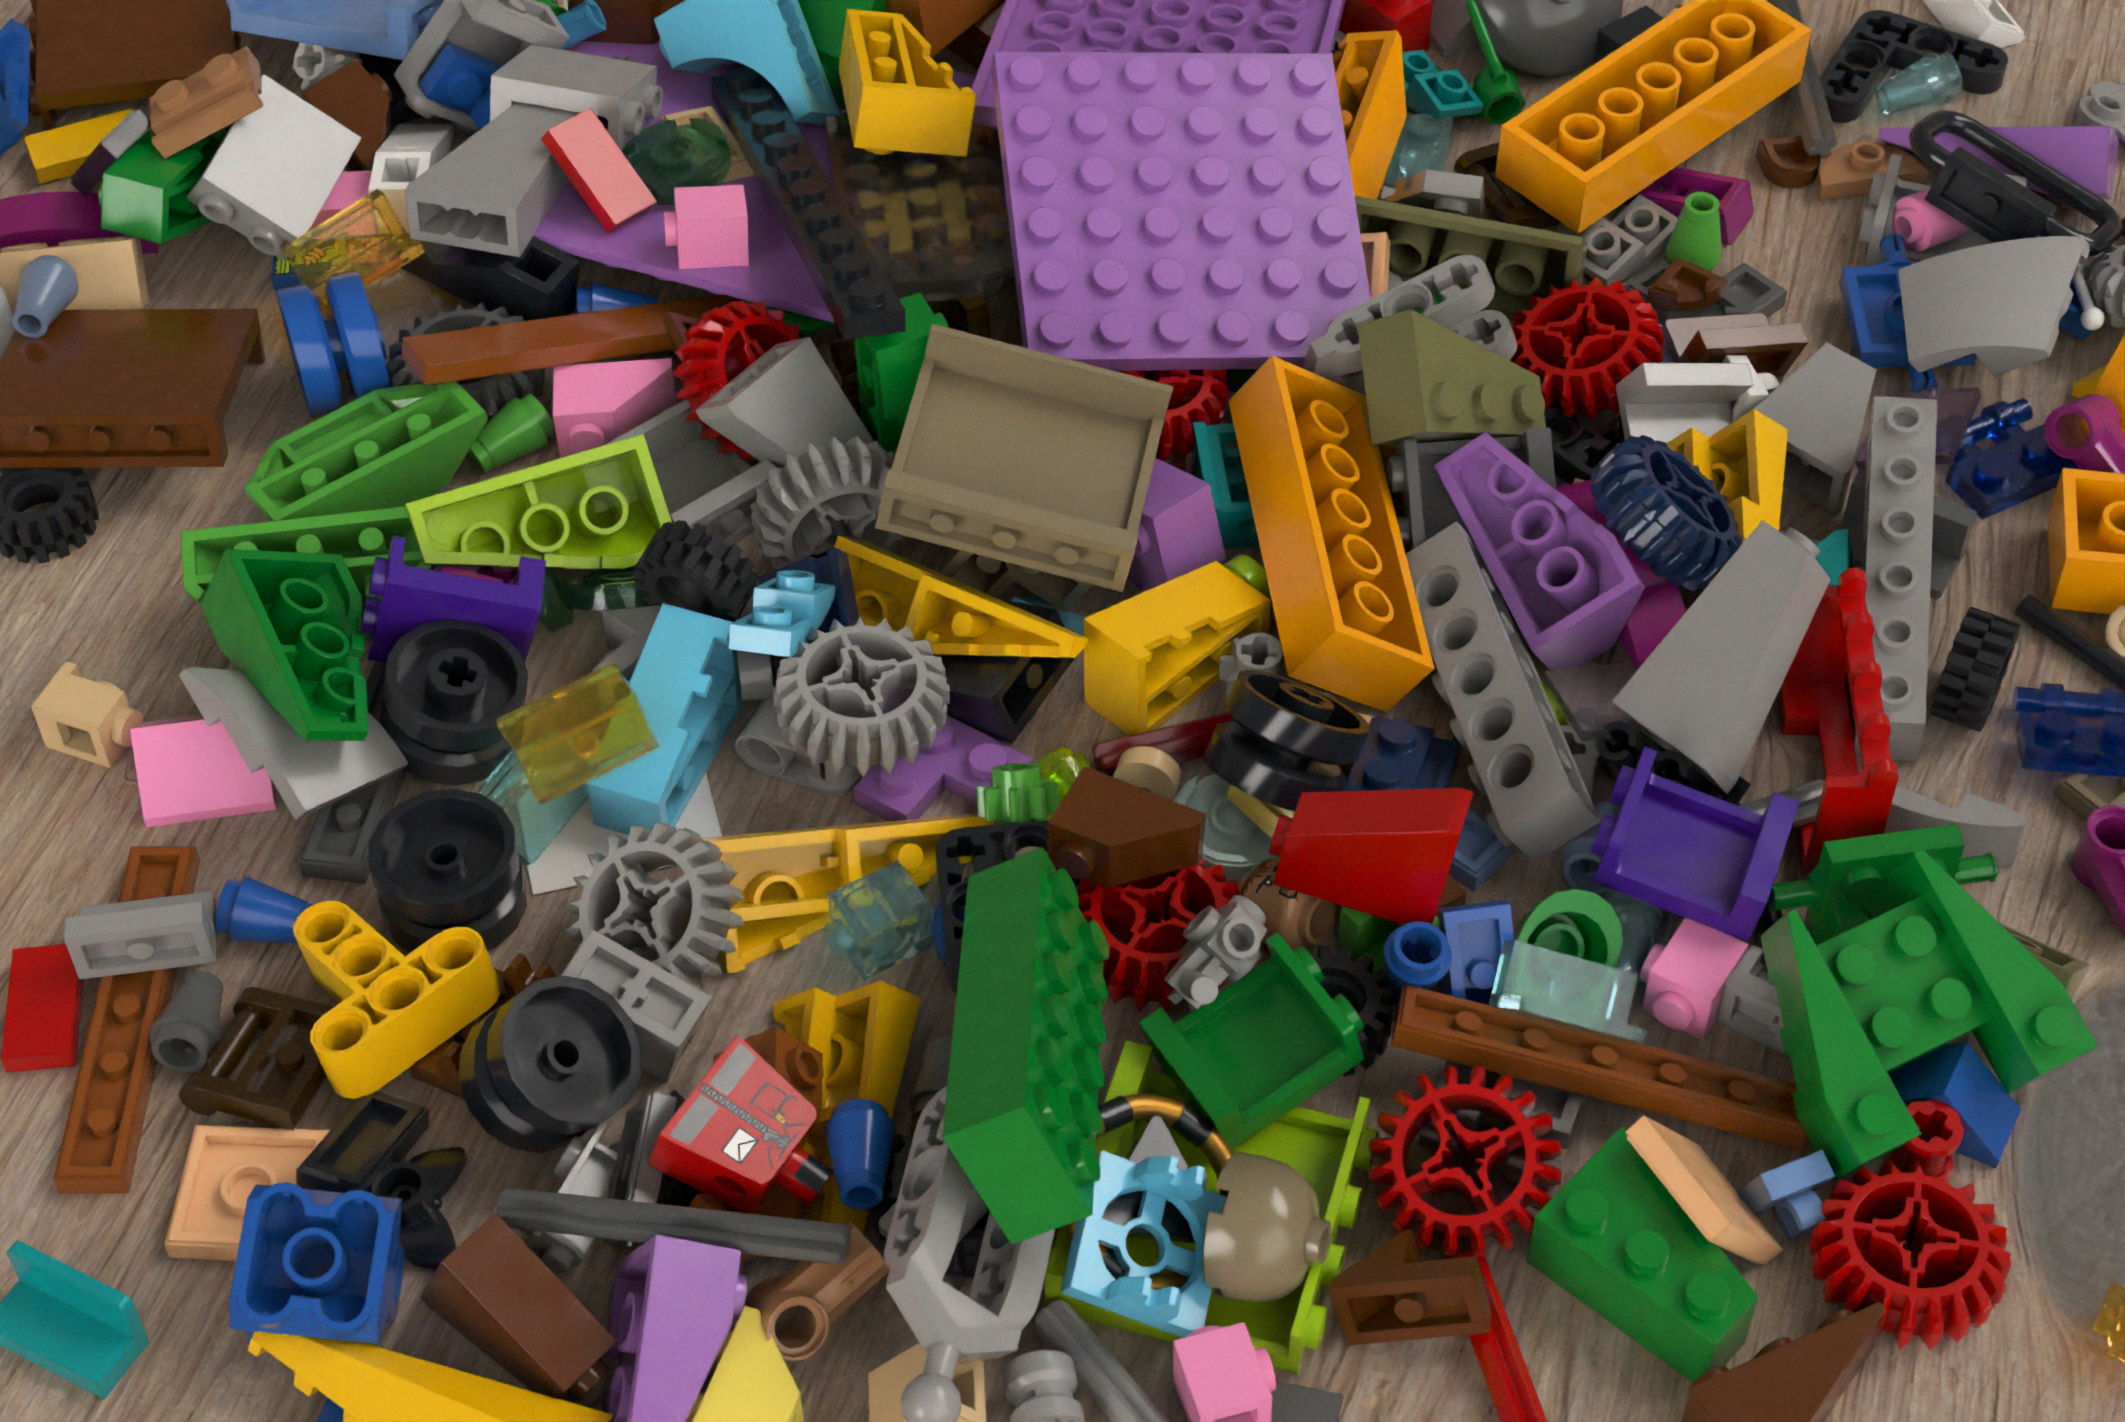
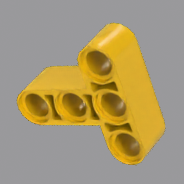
[293,900,501,1099]

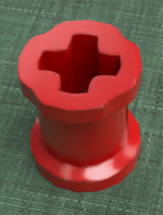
[1888,1100,1964,1178]

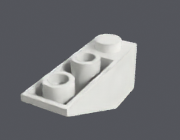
[368,124,454,241]

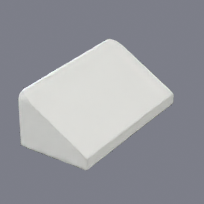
[1922,0,2026,48]

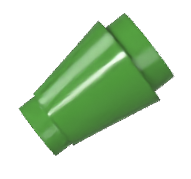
[1665,192,1722,272]
[467,393,556,474]

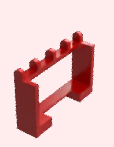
[1777,568,1898,880]

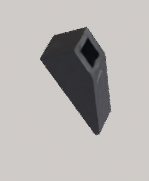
[399,237,579,321]

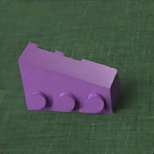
[1127,458,1227,592]

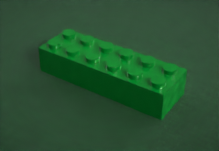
[942,847,1109,1244]

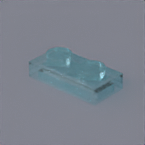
[1384,113,1453,189]

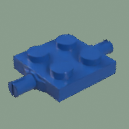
[1839,234,1976,396]

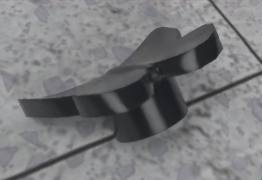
[372,1147,467,1270]

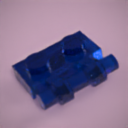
[1935,398,2080,520]
[2013,683,2125,777]

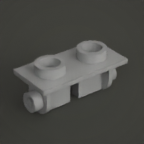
[519,1122,620,1274]

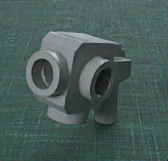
[1164,895,1267,1009]

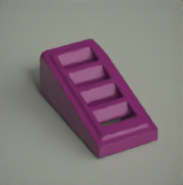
[1625,167,1754,245]

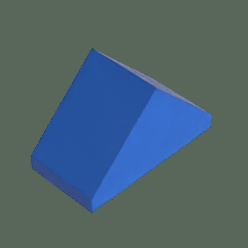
[1888,1042,2021,1168]

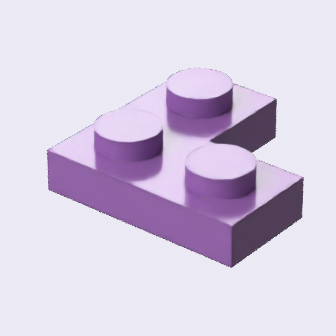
[853,715,1033,821]

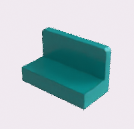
[0,1240,150,1399]

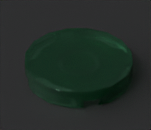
[622,118,732,205]
[561,567,659,610]

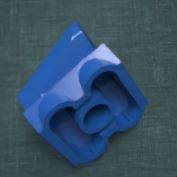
[229,1183,406,1344]

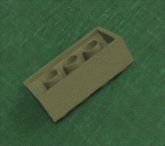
[1354,195,1588,321]

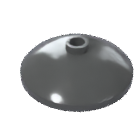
[1475,0,1623,78]

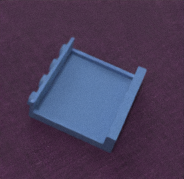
[226,0,444,60]

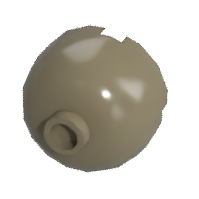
[1203,1152,1331,1303]

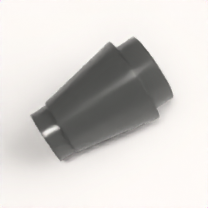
[149,971,224,1072]

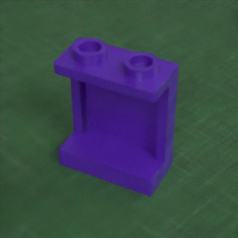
[360,536,546,663]
[1590,747,1800,941]

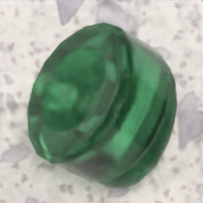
[538,568,575,633]

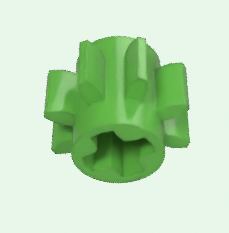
[976,763,1059,825]

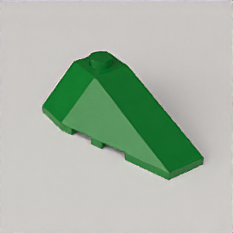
[200,549,369,741]

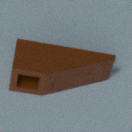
[1681,1302,1886,1422]

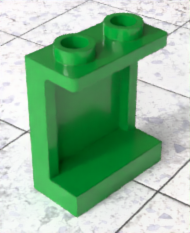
[1138,932,1365,1150]

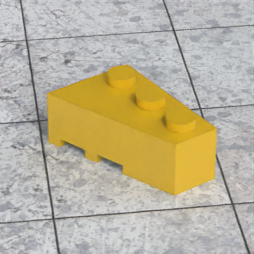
[1083,561,1271,735]

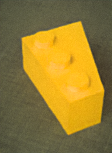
[838,9,977,157]

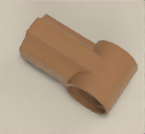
[743,1220,890,1361]

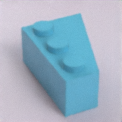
[584,603,743,835]

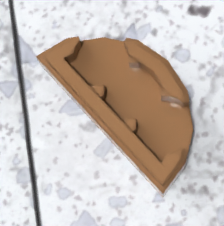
[1816,141,1928,200]

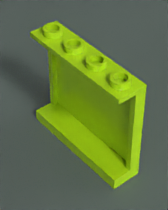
[1045,1040,1379,1375]

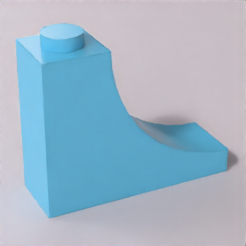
[654,0,841,126]

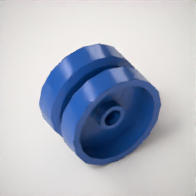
[276,271,391,416]

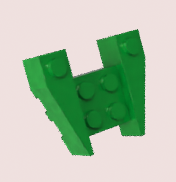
[1760,849,2098,1182]

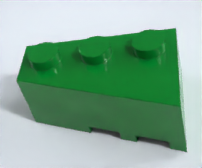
[98,123,233,244]
[855,292,949,456]
[1527,1125,1758,1382]

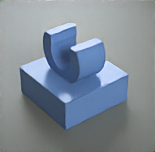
[1738,1150,1835,1240]

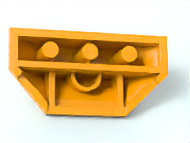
[1332,30,1407,200]

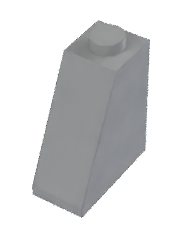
[695,337,874,468]
[1752,342,1876,517]

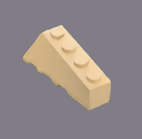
[0,235,150,315]

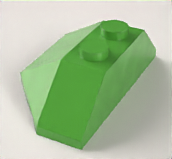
[244,381,488,521]
[180,507,437,641]

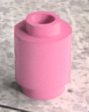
[1892,187,1970,252]

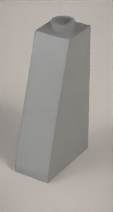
[405,102,579,257]
[1611,520,1831,794]

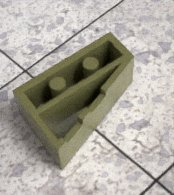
[1357,309,1546,446]

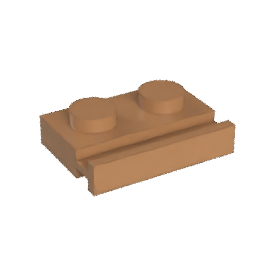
[150,46,263,159]

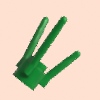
[1436,0,1526,124]

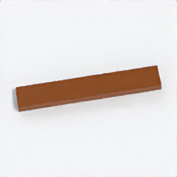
[402,295,733,385]
[53,846,200,1193]
[1391,984,1808,1150]

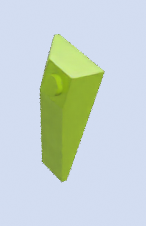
[405,434,672,570]

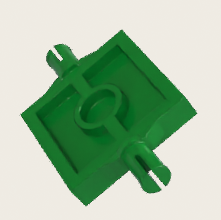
[1767,824,1998,944]

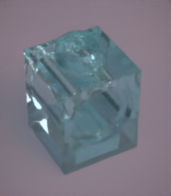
[824,860,934,980]

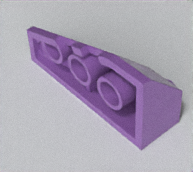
[1879,126,2119,210]
[1434,432,1645,680]
[602,1235,747,1422]

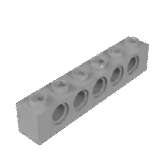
[1853,396,1937,762]
[1406,521,1601,862]

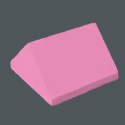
[130,714,276,828]

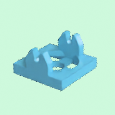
[1060,1150,1227,1338]

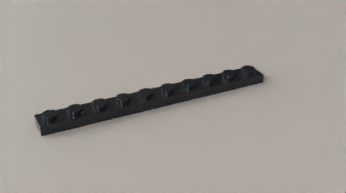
[711,67,906,340]

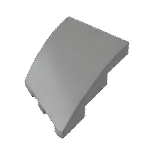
[1898,236,2090,377]
[179,667,409,821]

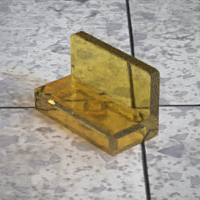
[281,189,425,310]
[496,663,660,805]

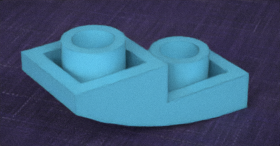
[728,570,836,657]

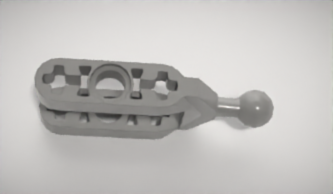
[1302,255,1518,396]
[884,1087,1055,1422]

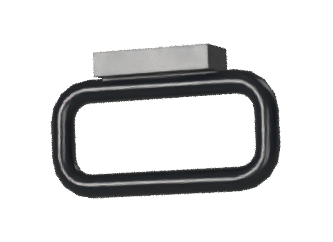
[1909,110,2123,256]

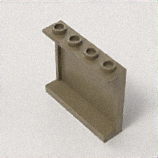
[875,324,1173,592]

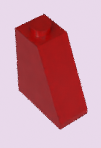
[1268,788,1474,925]

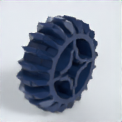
[1590,435,1743,591]

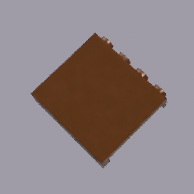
[28,0,241,131]
[0,309,265,468]

